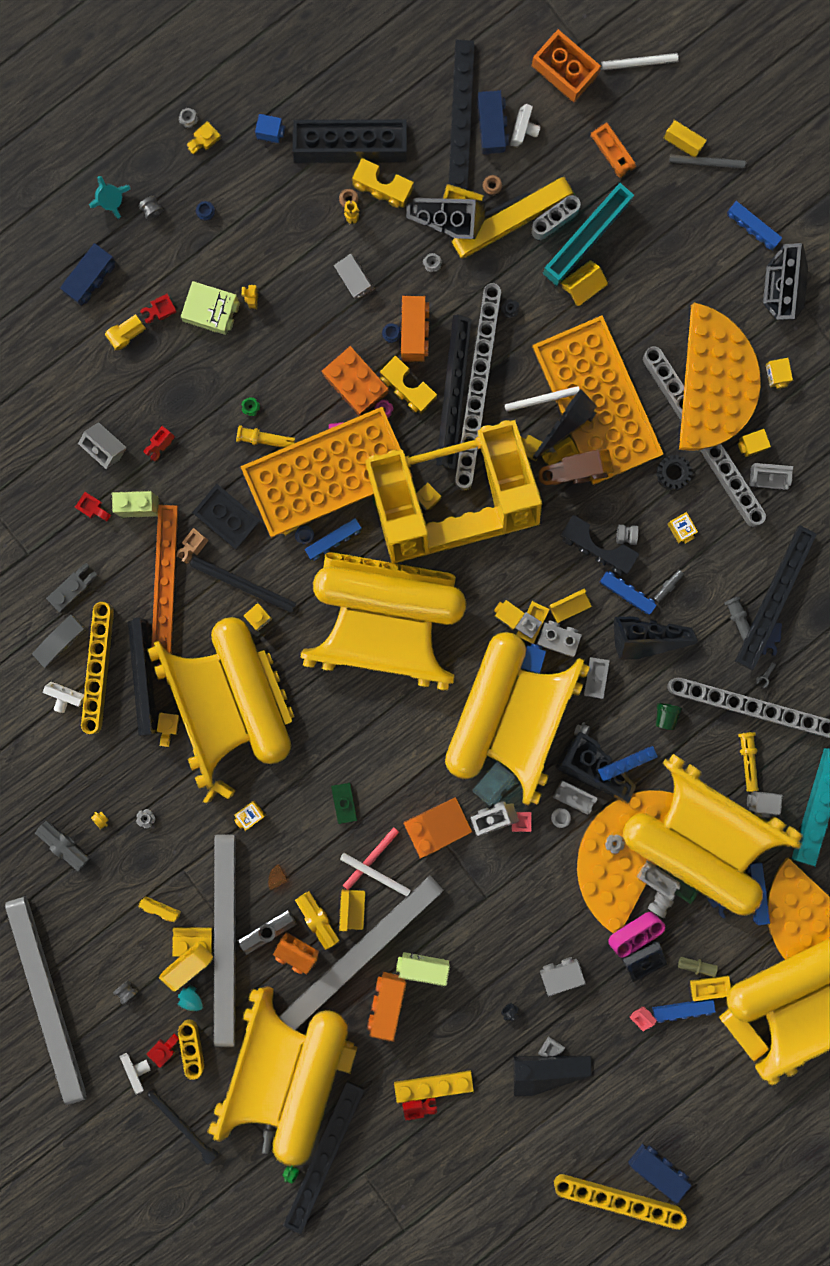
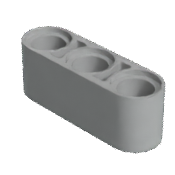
[531,196,580,240]

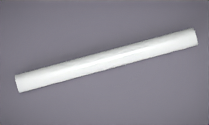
[602,54,678,70]
[505,386,580,412]
[340,853,411,896]

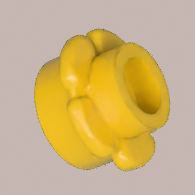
[91,812,108,829]

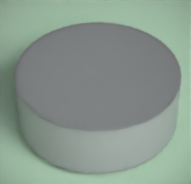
[551,808,571,828]

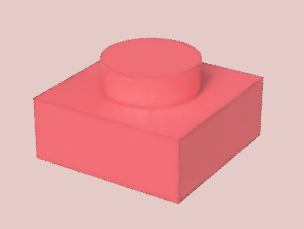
[512,812,531,832]
[630,1006,657,1031]

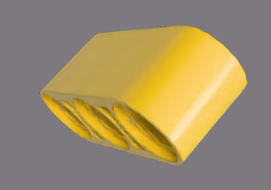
[159,943,213,992]
[719,1009,769,1061]
[178,1020,204,1079]

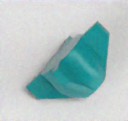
[89,176,130,218]

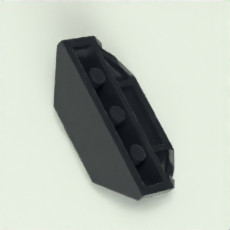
[763,243,808,320]

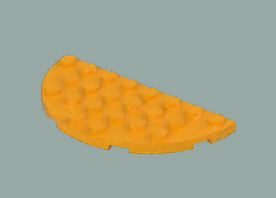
[679,303,760,451]
[577,790,674,933]
[767,858,830,960]

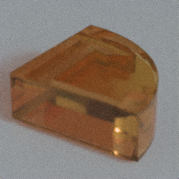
[268,864,288,890]

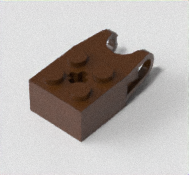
[539,449,613,485]

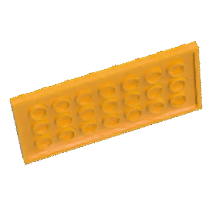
[532,316,663,485]
[240,407,413,538]

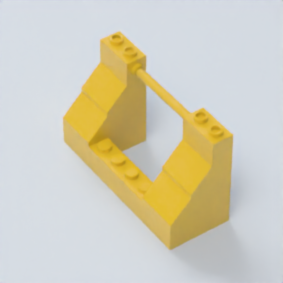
[365,420,542,564]

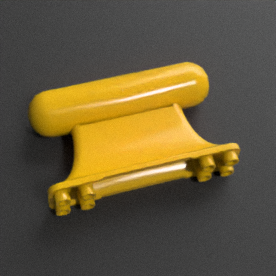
[300,566,466,690]
[148,617,291,789]
[445,632,590,805]
[623,754,803,915]
[727,938,830,1085]
[209,987,347,1166]

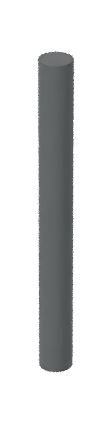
[669,155,746,169]

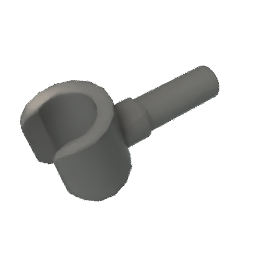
[756,662,776,688]

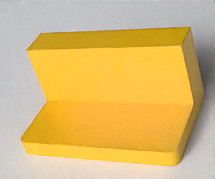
[664,120,706,157]
[561,260,608,306]
[549,589,592,623]
[203,780,236,804]
[339,890,365,931]

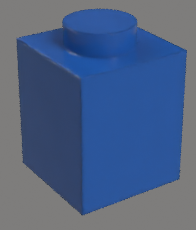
[255,114,285,143]
[521,644,546,674]

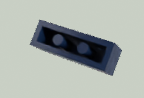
[478,90,509,154]
[60,243,116,306]
[628,1143,691,1204]

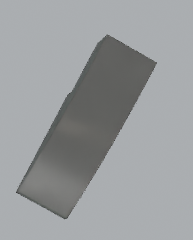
[32,615,87,668]

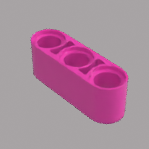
[608,912,665,957]

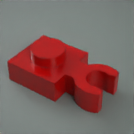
[140,294,177,324]

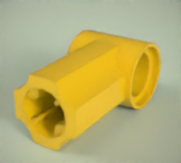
[105,314,146,351]

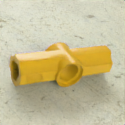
[295,891,339,950]

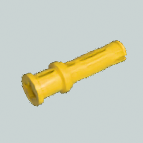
[236,425,295,448]
[738,732,759,792]

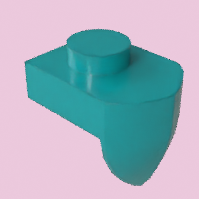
[177,984,203,1011]

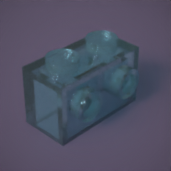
[472,761,515,806]

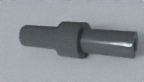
[654,569,684,603]
[262,1124,275,1154]

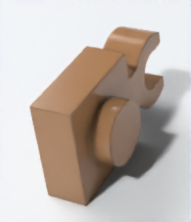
[176,528,209,564]

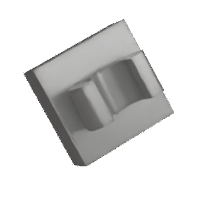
[515,612,542,639]

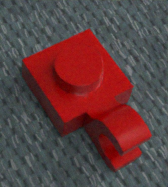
[144,426,175,462]
[75,492,111,521]
[146,1033,179,1068]
[402,1098,437,1120]

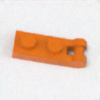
[590,122,636,178]

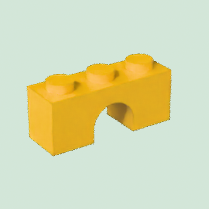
[352,158,413,208]
[380,355,437,414]

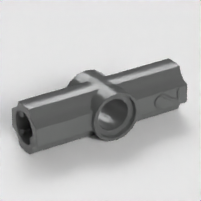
[35,820,90,871]
[238,910,297,955]

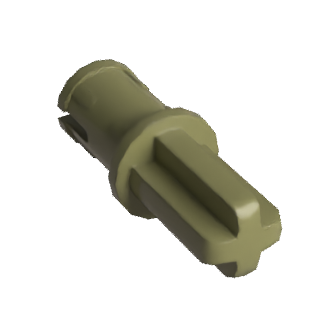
[678,957,718,978]

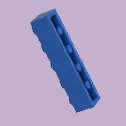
[727,201,782,250]
[305,518,362,561]
[599,571,656,615]
[598,746,657,781]
[747,862,770,925]
[652,999,715,1023]

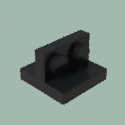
[621,939,667,982]

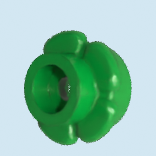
[241,397,260,416]
[283,1166,300,1184]

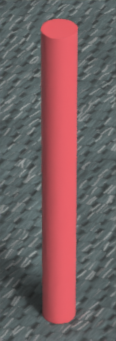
[343,827,399,890]

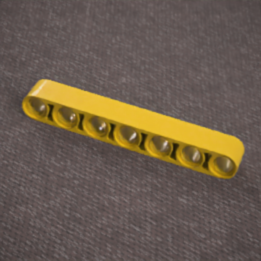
[452,177,574,259]
[323,552,456,587]
[81,602,114,734]
[554,1174,686,1229]

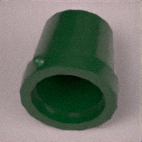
[656,703,682,730]

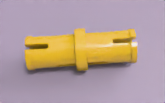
[344,201,359,224]

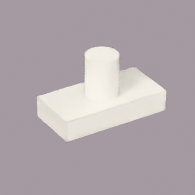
[510,104,540,147]
[43,682,84,713]
[119,1053,151,1094]

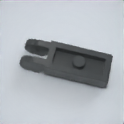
[46,563,97,612]

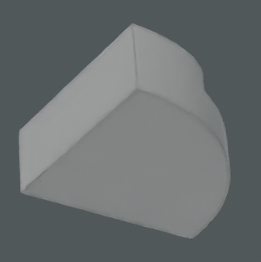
[538,1036,565,1057]

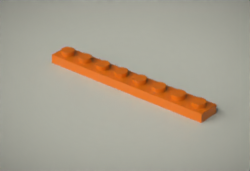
[151,505,178,654]

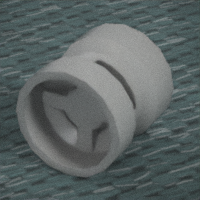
[616,525,638,545]
[648,892,674,918]

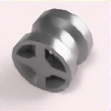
[139,196,163,220]
[113,980,138,1005]

